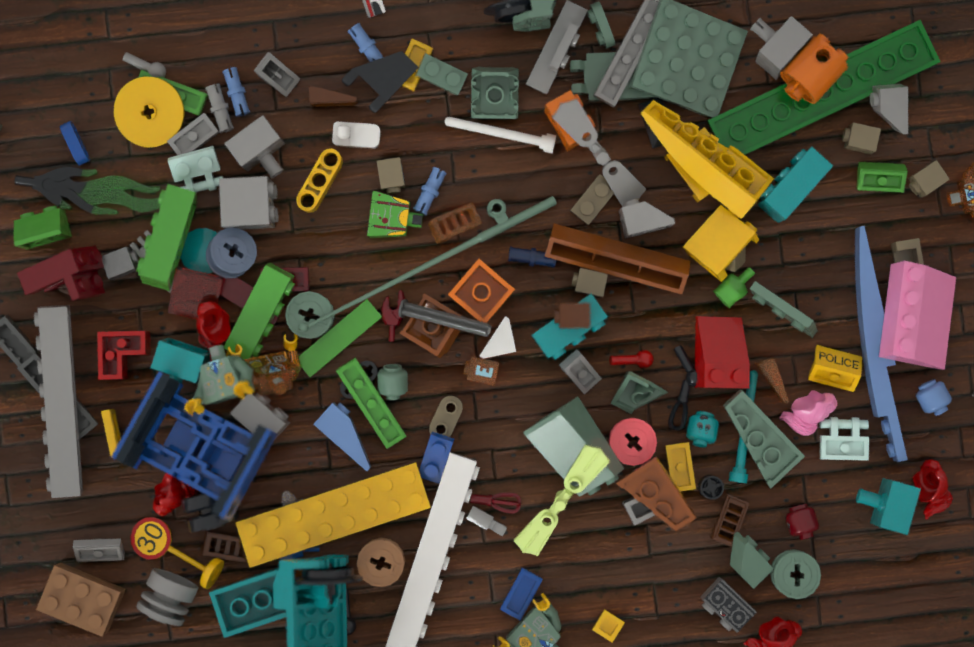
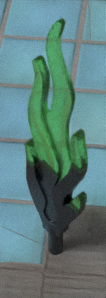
[15,167,161,215]

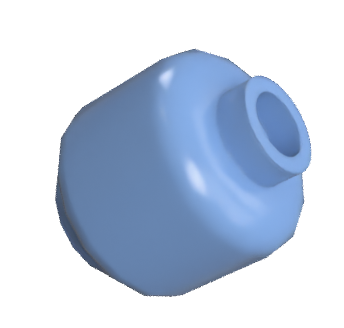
[916,379,952,416]

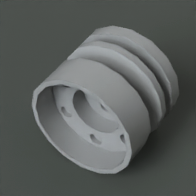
[136,568,199,626]

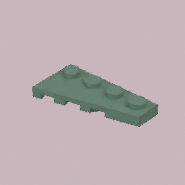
[723,389,805,489]

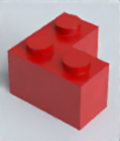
[97,331,151,380]

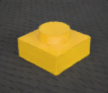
[592,609,625,643]

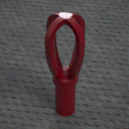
[470,492,522,514]

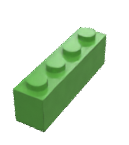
[224,263,295,361]

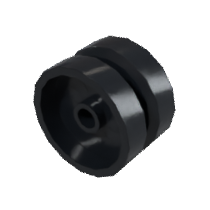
[181,493,240,533]

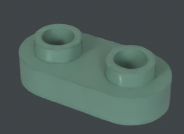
[587,1,615,49]

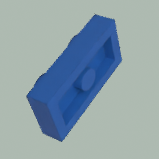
[419,432,454,484]

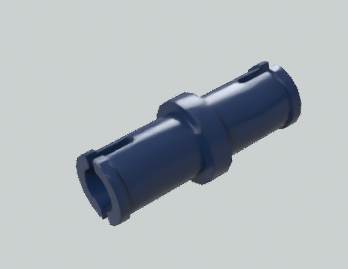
[508,246,556,268]

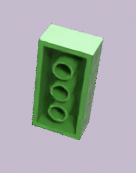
[137,184,198,291]

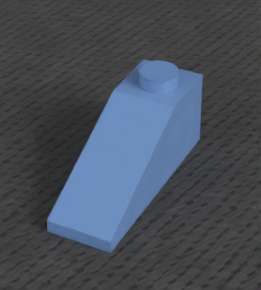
[314,403,371,471]

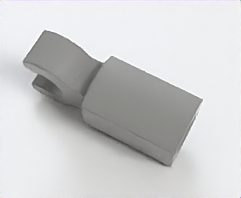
[466,505,507,536]

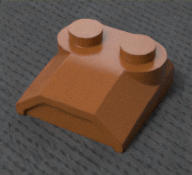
[400,293,463,358]

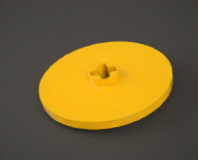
[114,76,184,147]

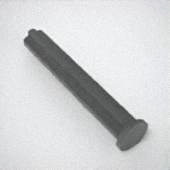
[398,299,491,337]

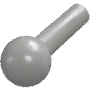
[122,52,166,78]

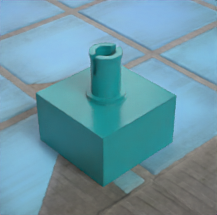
[151,337,211,384]
[856,478,921,535]

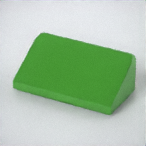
[857,162,908,193]

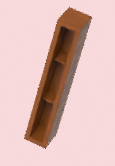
[545,223,690,294]

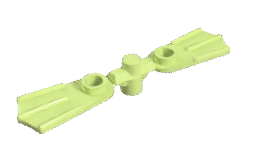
[514,445,610,556]

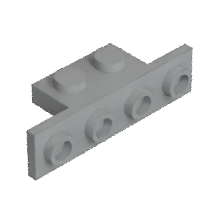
[526,0,587,95]

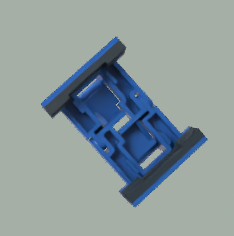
[112,372,277,520]

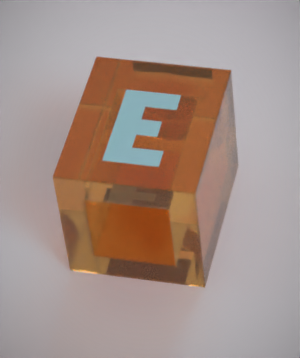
[463,357,499,386]

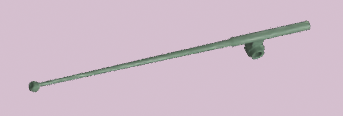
[298,196,557,332]

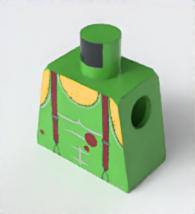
[367,191,423,238]

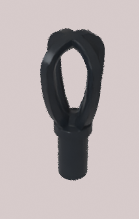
[668,380,691,431]

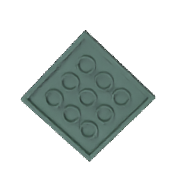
[629,0,748,118]

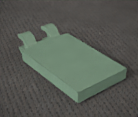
[570,52,657,102]

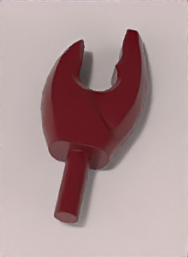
[381,290,405,342]

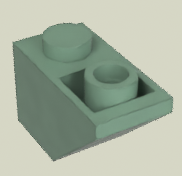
[730,531,774,589]

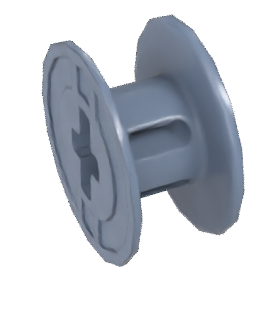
[206,228,257,278]

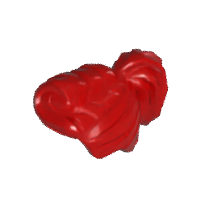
[196,301,231,362]
[912,459,953,519]
[153,473,198,516]
[743,616,802,647]

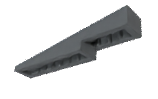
[0,314,99,439]

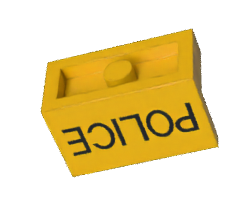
[808,345,862,392]

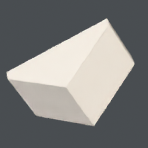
[480,316,516,359]

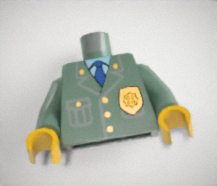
[185,345,255,415]
[492,593,562,647]

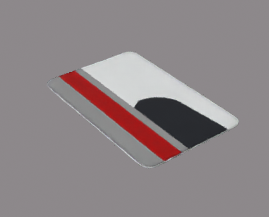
[362,0,385,18]

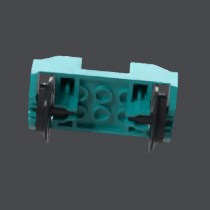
[273,554,363,647]

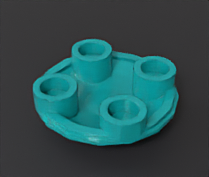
[180,228,217,275]

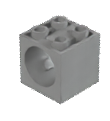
[219,176,279,230]

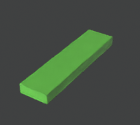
[296,299,382,378]
[336,357,407,449]

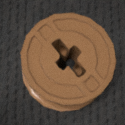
[357,537,405,587]

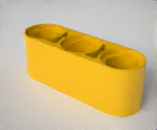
[296,148,343,213]

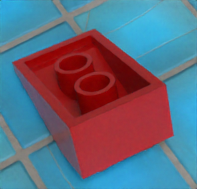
[695,316,750,388]

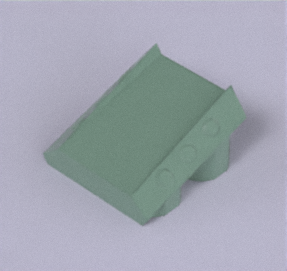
[471,67,519,119]

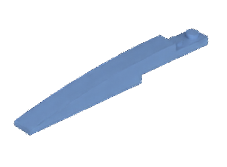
[855,226,908,462]

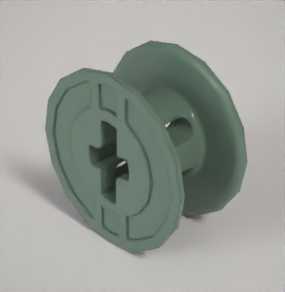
[285,291,335,339]
[770,549,821,599]

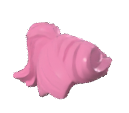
[779,390,837,436]

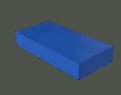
[500,567,543,621]

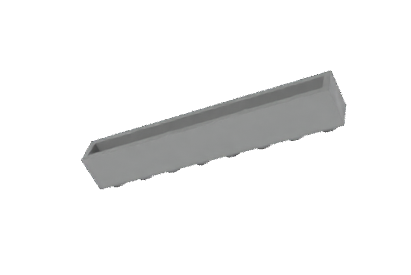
[34,305,83,498]

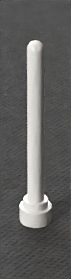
[444,117,557,154]

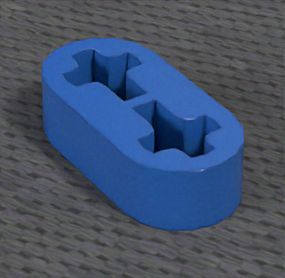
[60,121,90,166]

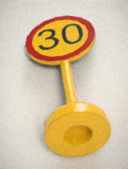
[131,517,224,590]

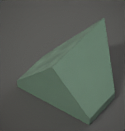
[611,371,668,414]

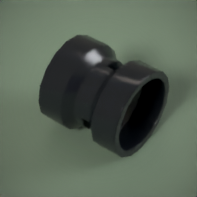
[698,475,724,500]

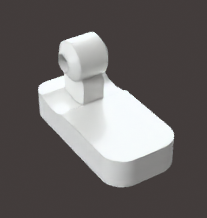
[332,122,381,149]

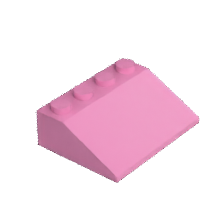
[879,261,956,370]

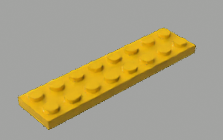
[235,463,431,568]

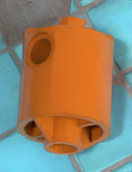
[780,34,848,104]

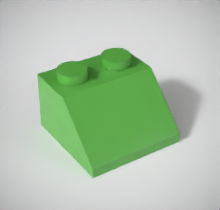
[14,206,72,249]

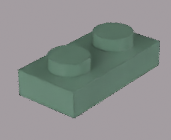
[415,54,468,96]

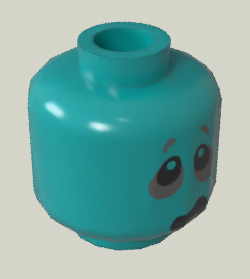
[686,411,719,448]

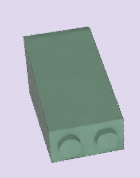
[523,397,624,497]

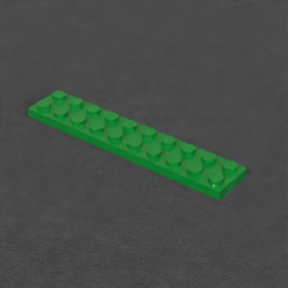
[707,20,941,155]

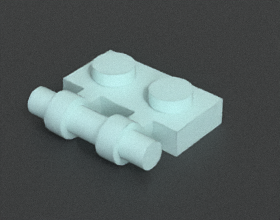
[168,146,224,192]
[820,417,869,460]

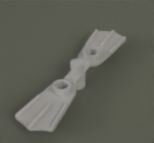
[552,99,646,207]

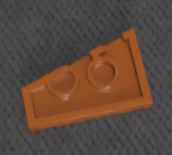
[616,456,697,531]

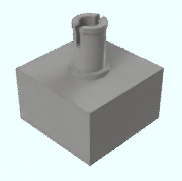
[750,16,813,80]
[224,115,285,179]

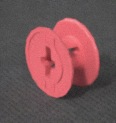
[608,418,657,466]

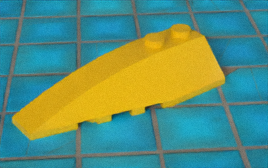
[641,100,774,219]

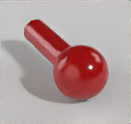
[609,350,654,369]

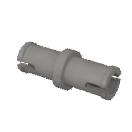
[205,84,234,133]

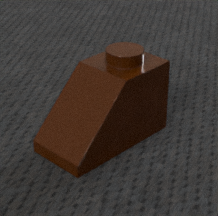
[554,303,590,329]

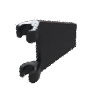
[342,51,419,113]

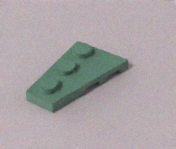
[750,281,818,338]

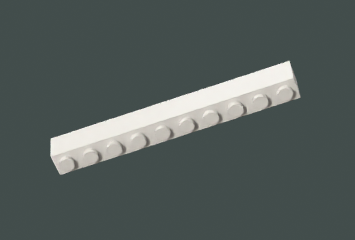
[386,452,480,647]

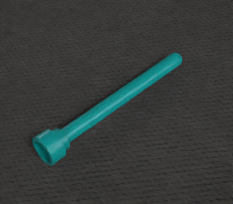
[728,370,758,484]

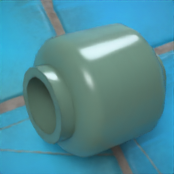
[377,364,408,400]

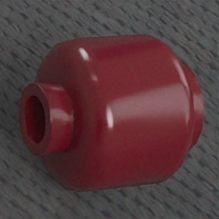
[785,504,819,540]

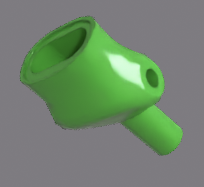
[713,267,755,309]

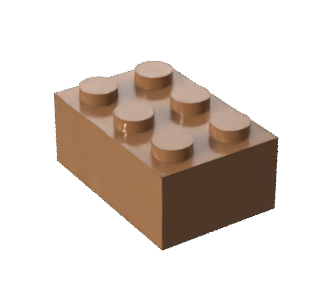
[36,563,126,637]

